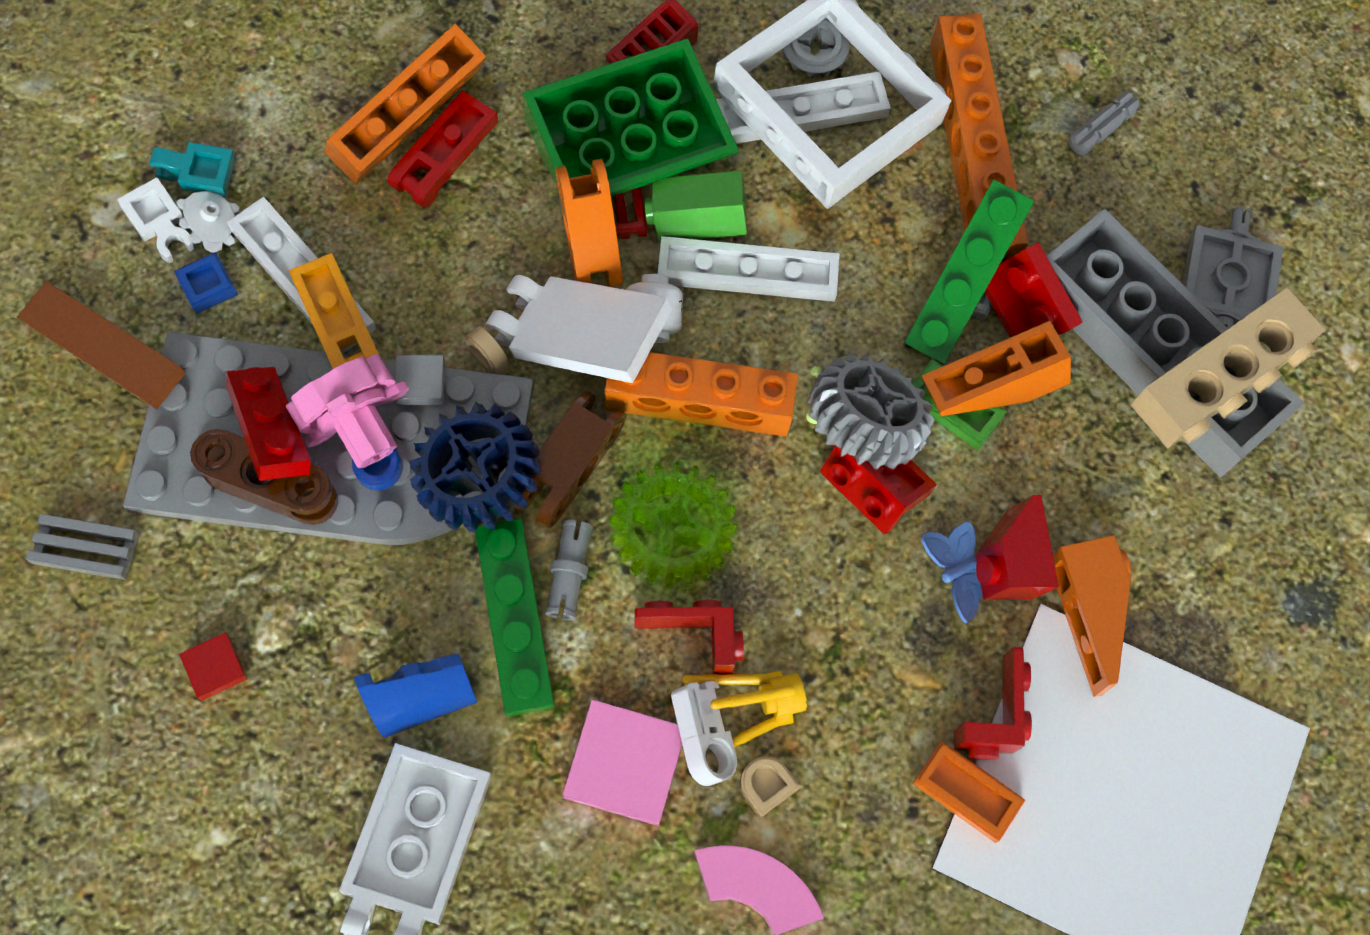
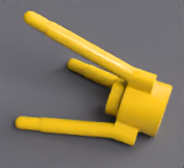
[682,671,807,748]

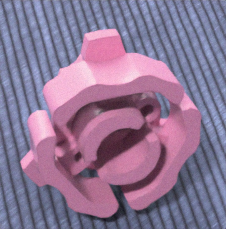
[286,354,409,468]

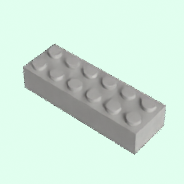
[1047,209,1305,478]

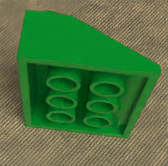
[523,38,739,197]

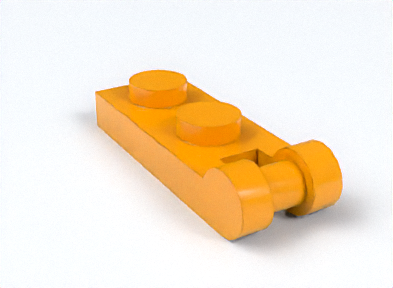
[288,253,379,369]

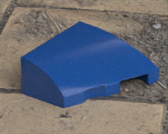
[354,653,477,738]

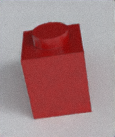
[976,495,1059,600]

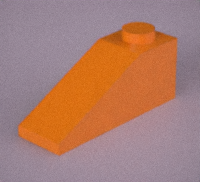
[921,321,1071,417]
[1053,535,1131,697]

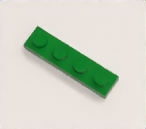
[904,179,1035,364]
[475,518,555,717]

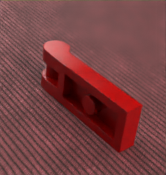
[387,90,498,208]

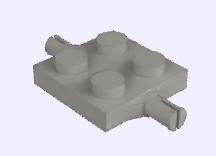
[1182,207,1283,329]

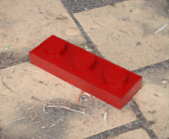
[226,367,311,481]

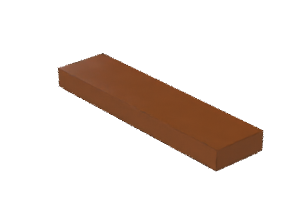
[17,281,186,410]

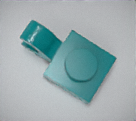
[149,142,236,197]

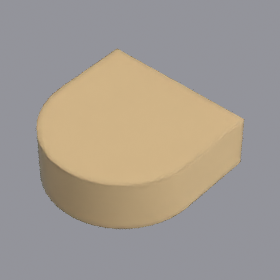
[465,326,509,375]
[740,756,801,819]

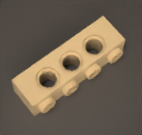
[1131,288,1326,449]

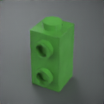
[645,171,747,242]

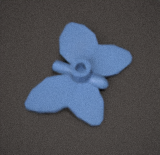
[921,522,983,623]

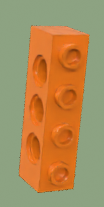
[324,23,487,185]
[605,352,798,437]

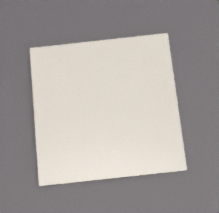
[931,604,1310,935]

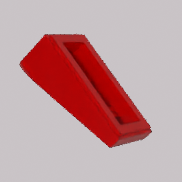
[606,0,698,64]

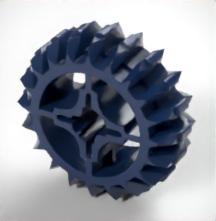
[409,402,542,533]

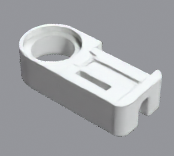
[671,681,737,786]

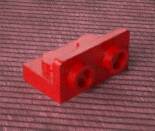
[985,242,1083,338]
[820,446,937,534]

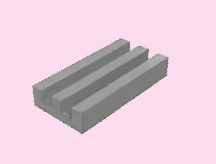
[26,514,140,580]

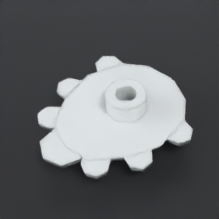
[176,191,240,253]

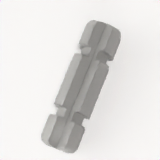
[1068,92,1140,156]

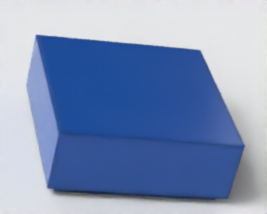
[174,252,238,314]

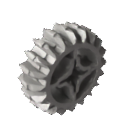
[808,354,934,470]

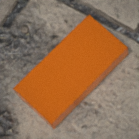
[912,741,1025,843]

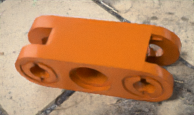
[555,158,623,287]

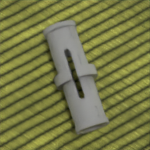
[545,520,593,621]

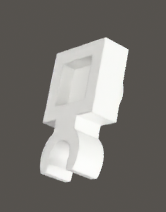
[117,178,194,263]

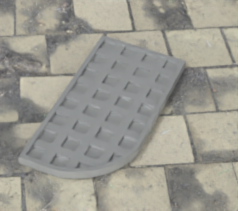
[123,332,534,545]

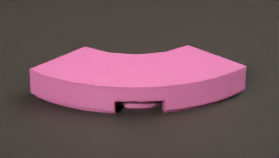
[694,846,824,935]

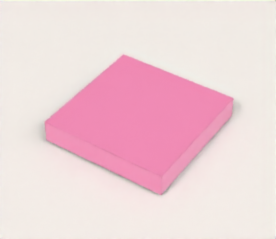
[562,700,682,826]

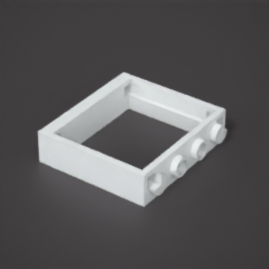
[713,0,951,209]

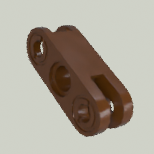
[514,390,627,529]
[190,429,339,525]

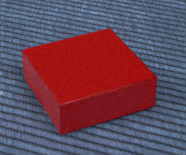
[179,632,248,701]

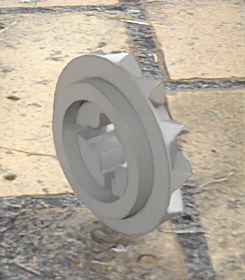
[783,18,850,78]

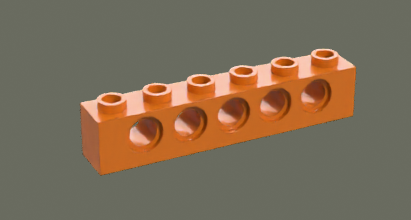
[929,13,1028,264]

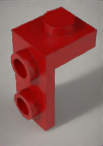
[634,600,744,674]
[954,647,1032,760]

